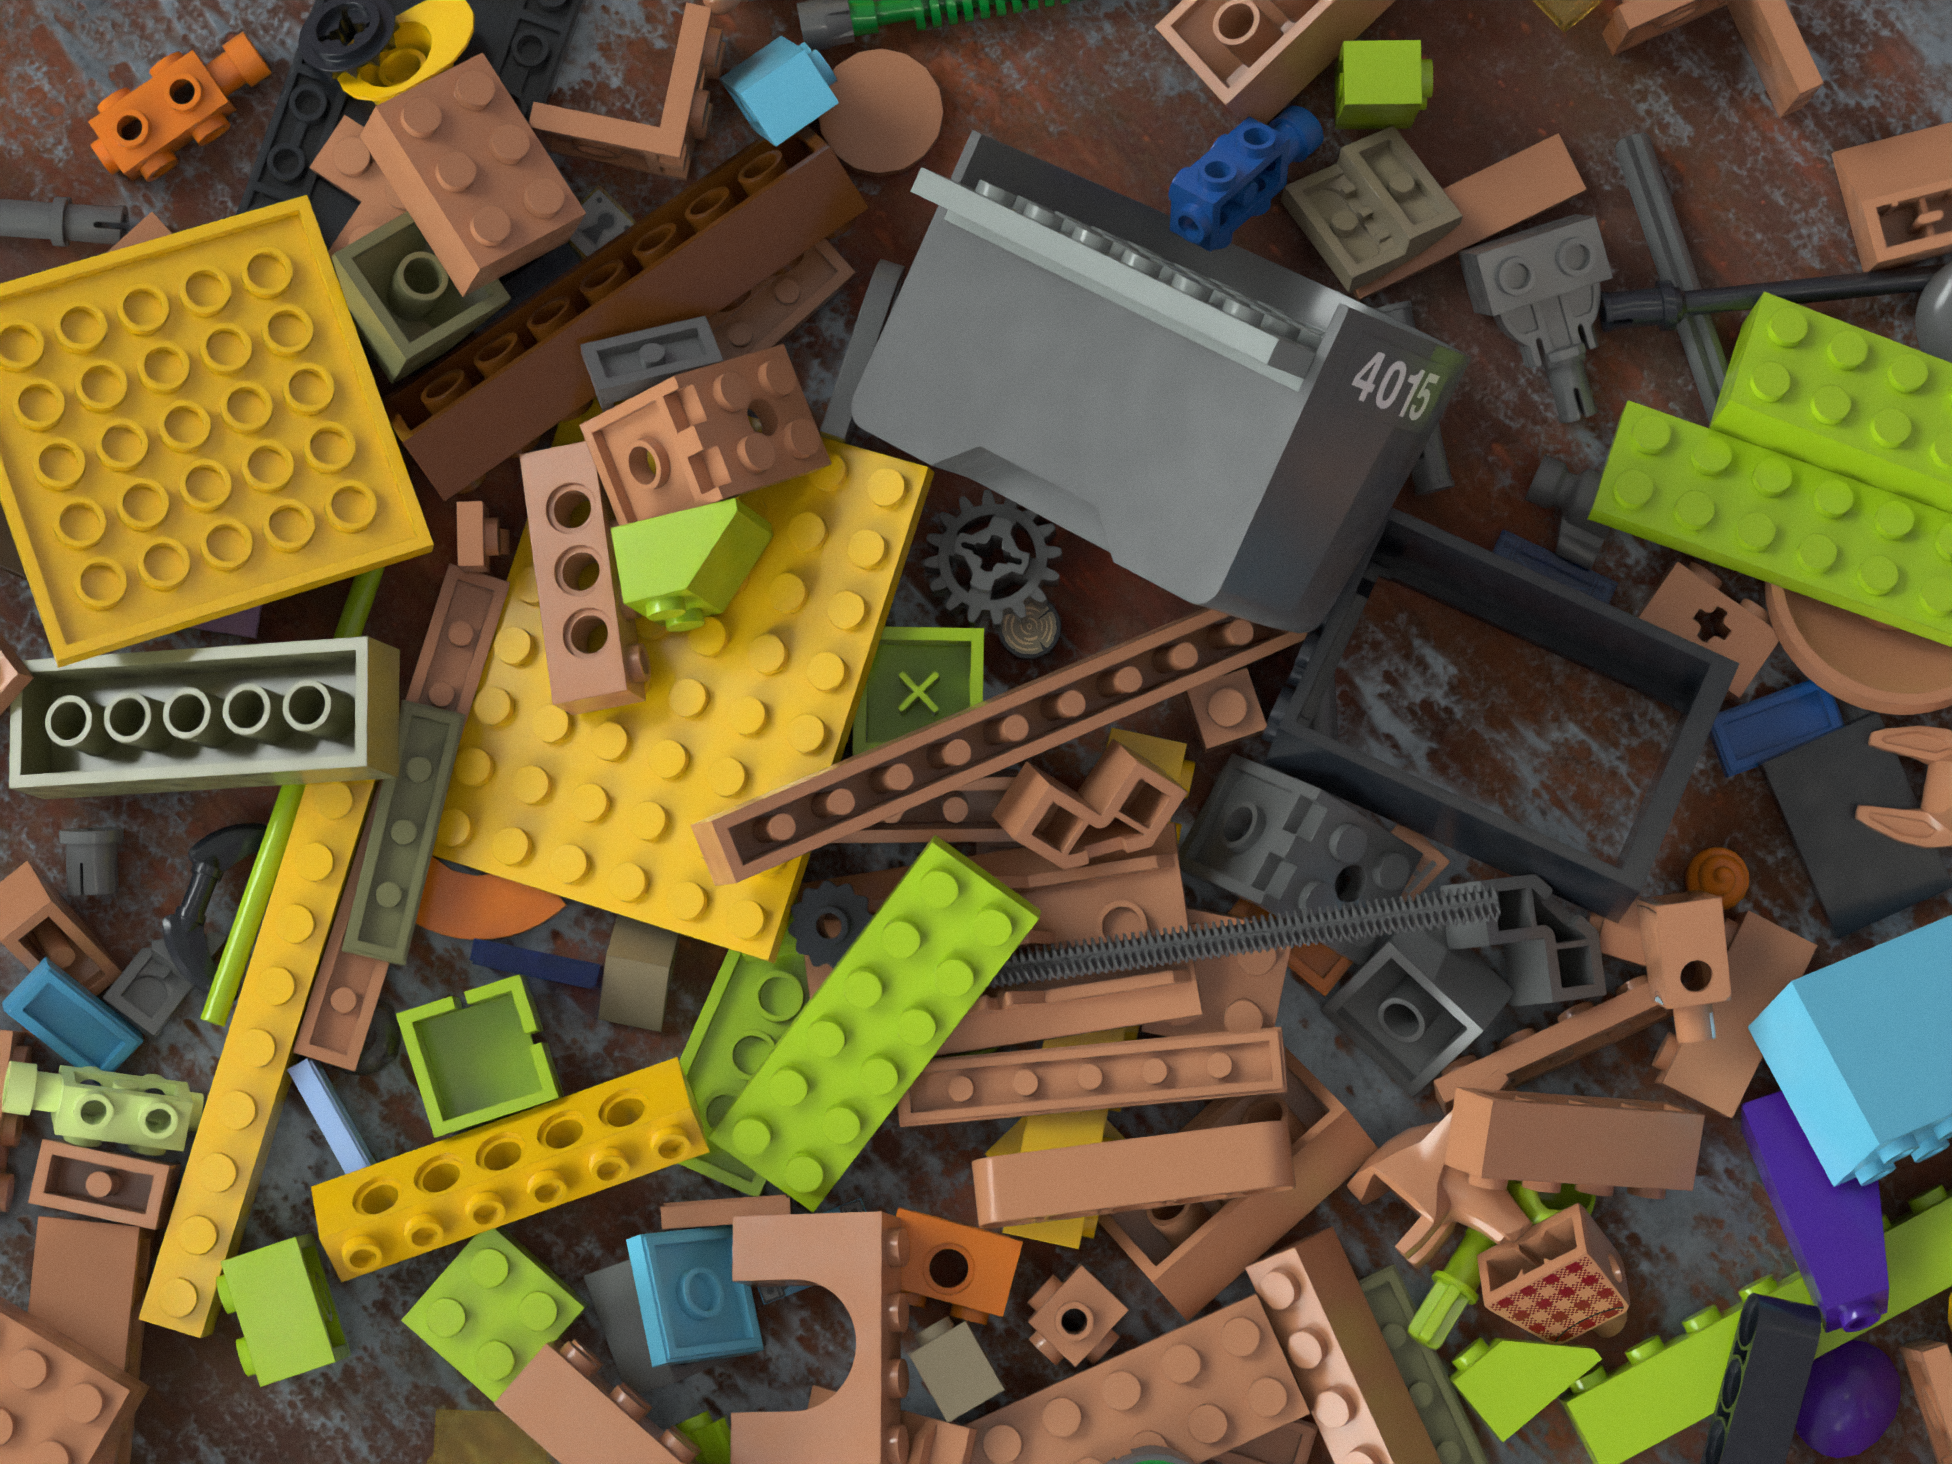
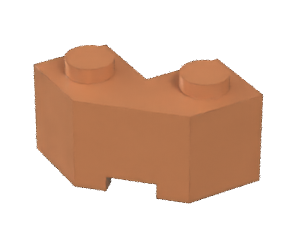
[991,739,1188,870]

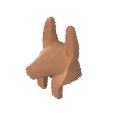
[1855,725,1952,849]
[1347,1070,1533,1269]

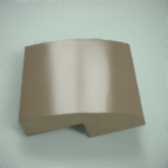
[1281,125,1463,292]

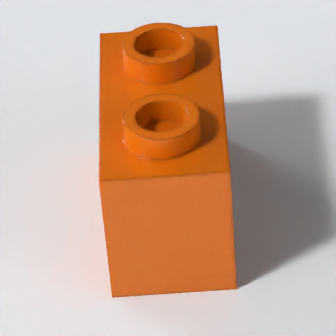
[896,1207,1023,1325]

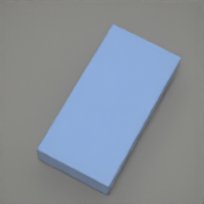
[287,1058,376,1174]

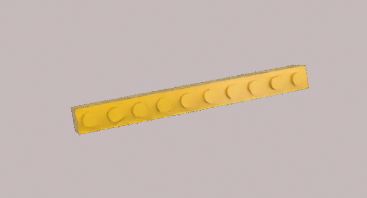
[139,779,380,1338]

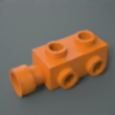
[88,31,272,182]

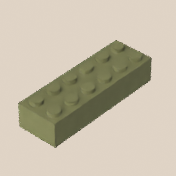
[9,636,400,799]

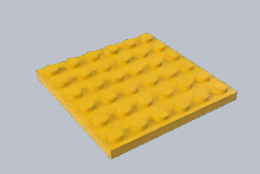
[0,195,434,668]

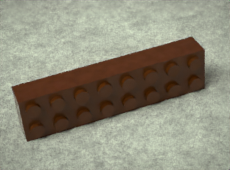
[381,125,869,502]

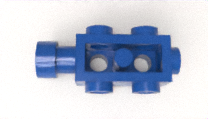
[1168,105,1324,252]

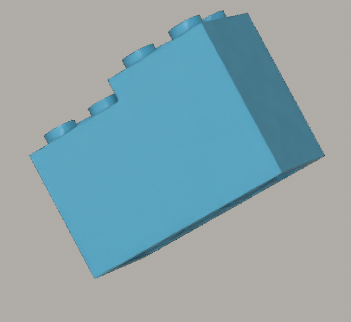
[1748,915,1952,1187]

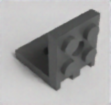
[1179,753,1423,966]

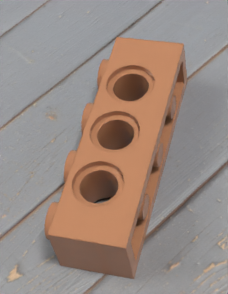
[519,441,651,715]

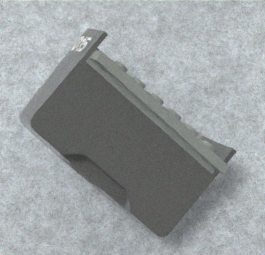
[851,130,1472,633]

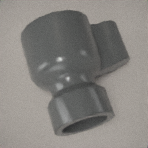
[1524,454,1610,570]

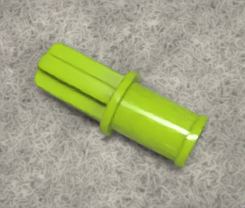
[1408,1227,1497,1350]

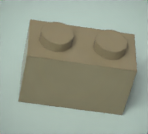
[908,1315,1006,1423]

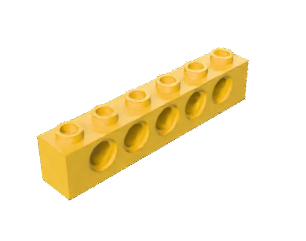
[311,1057,710,1282]

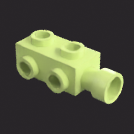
[2,1061,204,1156]

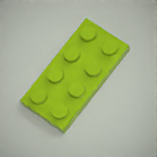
[678,949,810,1197]

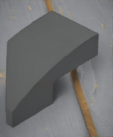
[102,932,227,1042]

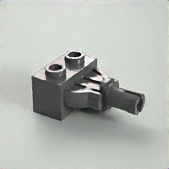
[1457,214,1613,423]

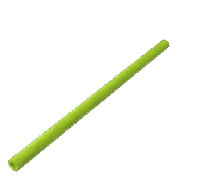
[200,567,385,1027]

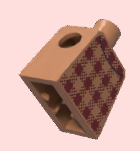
[1477,1202,1631,1345]

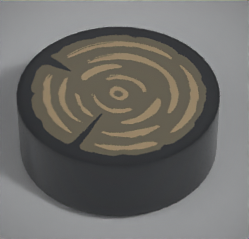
[998,601,1061,660]

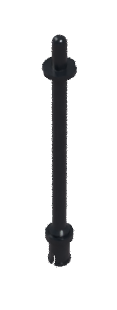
[1599,263,1948,333]

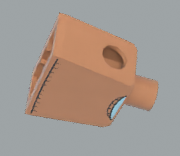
[1636,890,1731,1043]

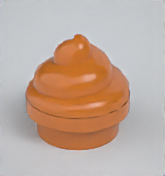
[1684,847,1749,910]

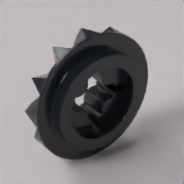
[298,0,400,81]

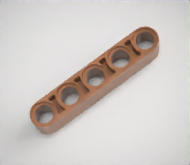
[971,1121,1296,1228]

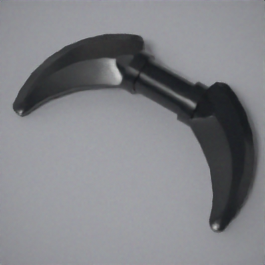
[162,823,268,1001]

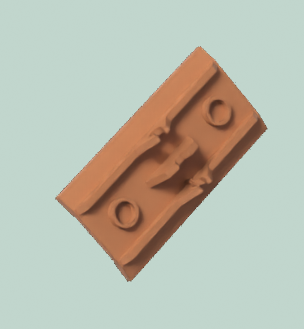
[797,823,1204,1058]

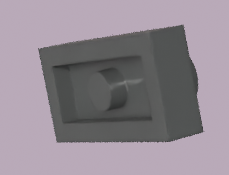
[581,316,724,412]

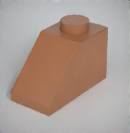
[0,860,122,996]

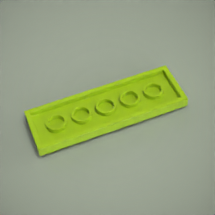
[1587,400,1952,647]
[708,835,1041,1213]

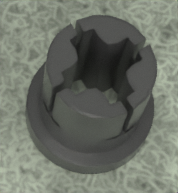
[59,827,124,895]

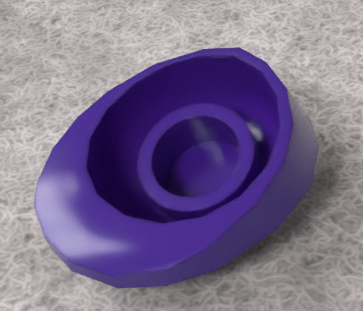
[1795,1340,1901,1458]

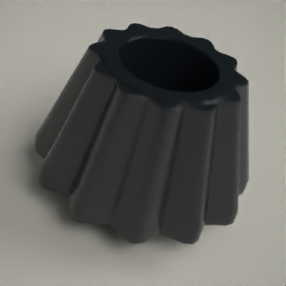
[788,880,874,969]

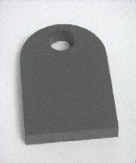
[820,259,906,445]

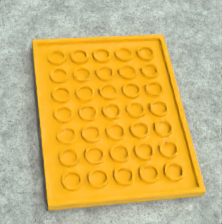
[432,397,935,964]

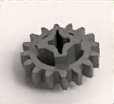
[923,489,1063,631]

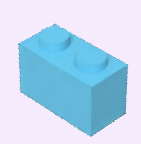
[719,36,839,146]

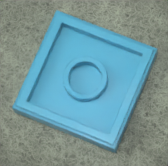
[626,1225,764,1368]

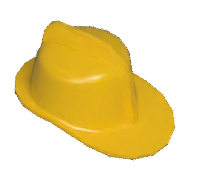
[337,0,475,105]

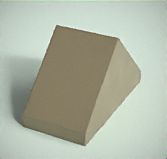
[598,915,681,1032]

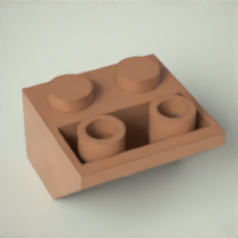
[1831,122,1952,272]

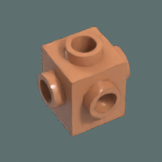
[1027,1263,1129,1367]

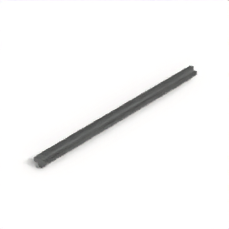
[985,883,1501,990]

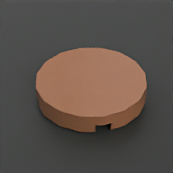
[818,48,944,177]

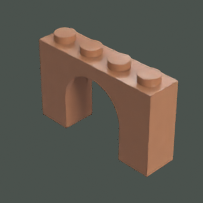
[730,1211,910,1464]

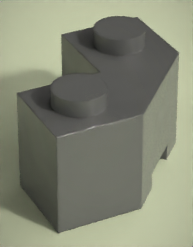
[1440,874,1607,1006]

